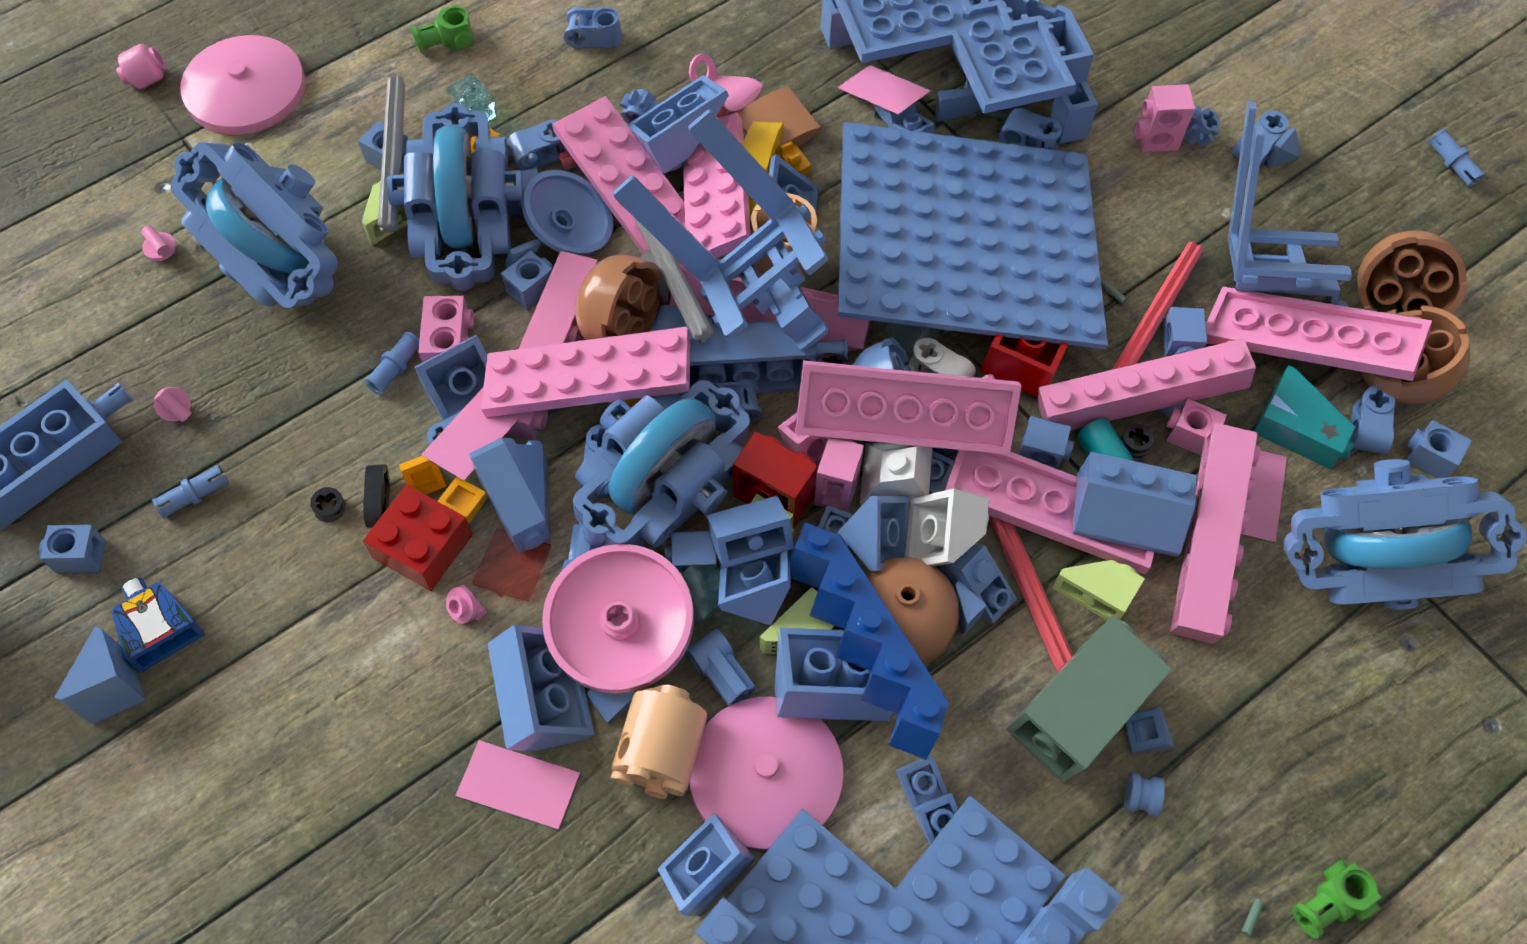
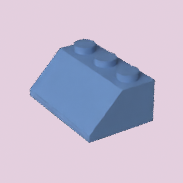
[1072,452,1196,557]
[487,625,595,751]
[775,627,893,721]

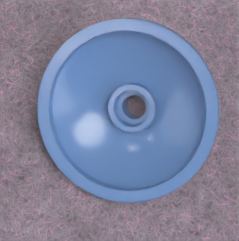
[521,170,613,256]

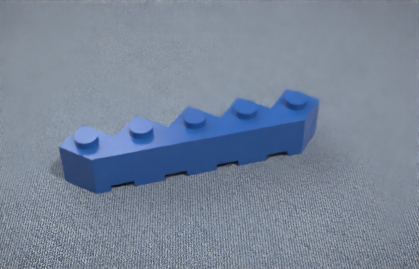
[790,523,949,760]

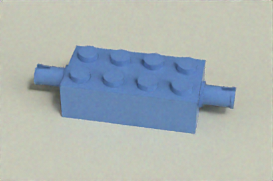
[676,320,848,395]
[0,379,133,530]

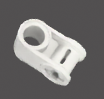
[908,338,976,377]

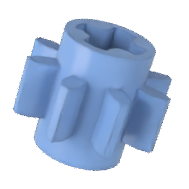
[620,89,659,124]
[1184,106,1220,147]

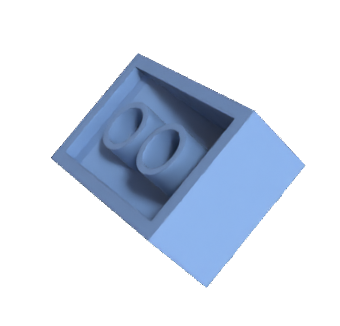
[628,75,729,174]

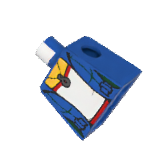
[112,578,206,673]

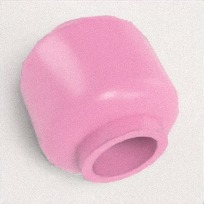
[116,44,167,90]

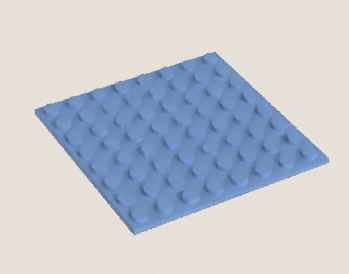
[837,122,1108,349]

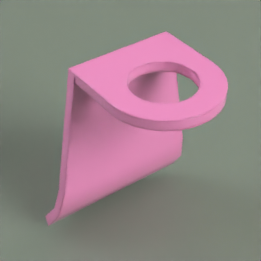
[689,54,762,113]

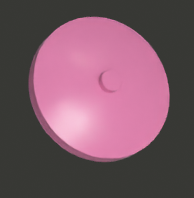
[180,35,306,135]
[542,544,694,693]
[689,697,843,852]

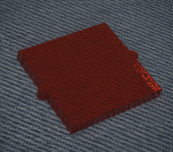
[472,528,552,602]

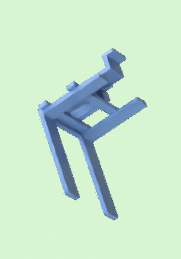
[1228,101,1352,307]
[613,110,829,352]

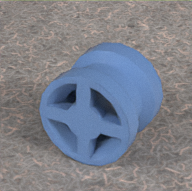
[1124,772,1165,817]

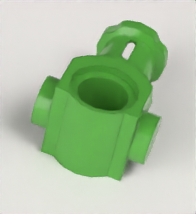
[410,4,474,53]
[1292,859,1382,939]

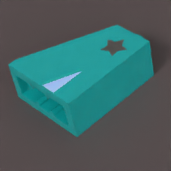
[1254,365,1355,470]

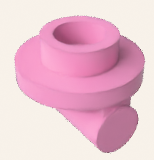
[141,225,177,261]
[154,387,192,422]
[446,585,487,623]

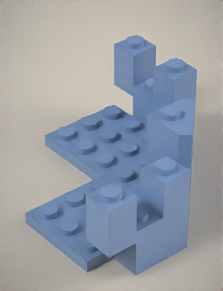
[821,0,1098,144]
[694,796,1123,944]

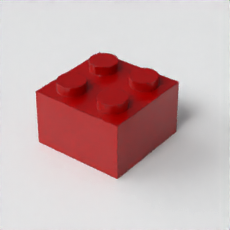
[980,334,1069,397]
[733,432,818,529]
[363,484,473,591]

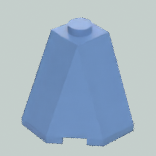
[469,438,551,553]

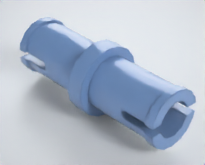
[1428,128,1486,188]
[365,332,419,395]
[152,464,230,519]

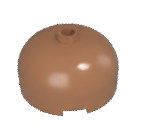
[1357,230,1468,314]
[575,254,663,340]
[1360,306,1470,404]
[864,557,960,666]

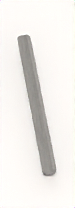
[378,76,405,233]
[634,218,713,343]

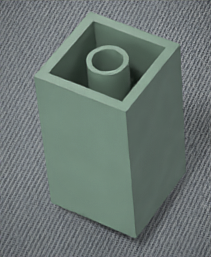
[1005,615,1172,783]

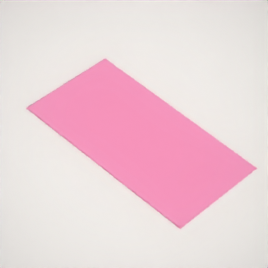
[837,65,931,114]
[421,387,524,480]
[1241,450,1287,543]
[455,740,580,829]

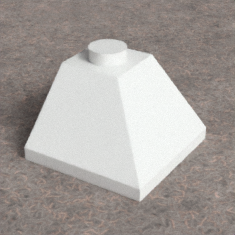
[860,442,932,506]
[905,489,989,566]

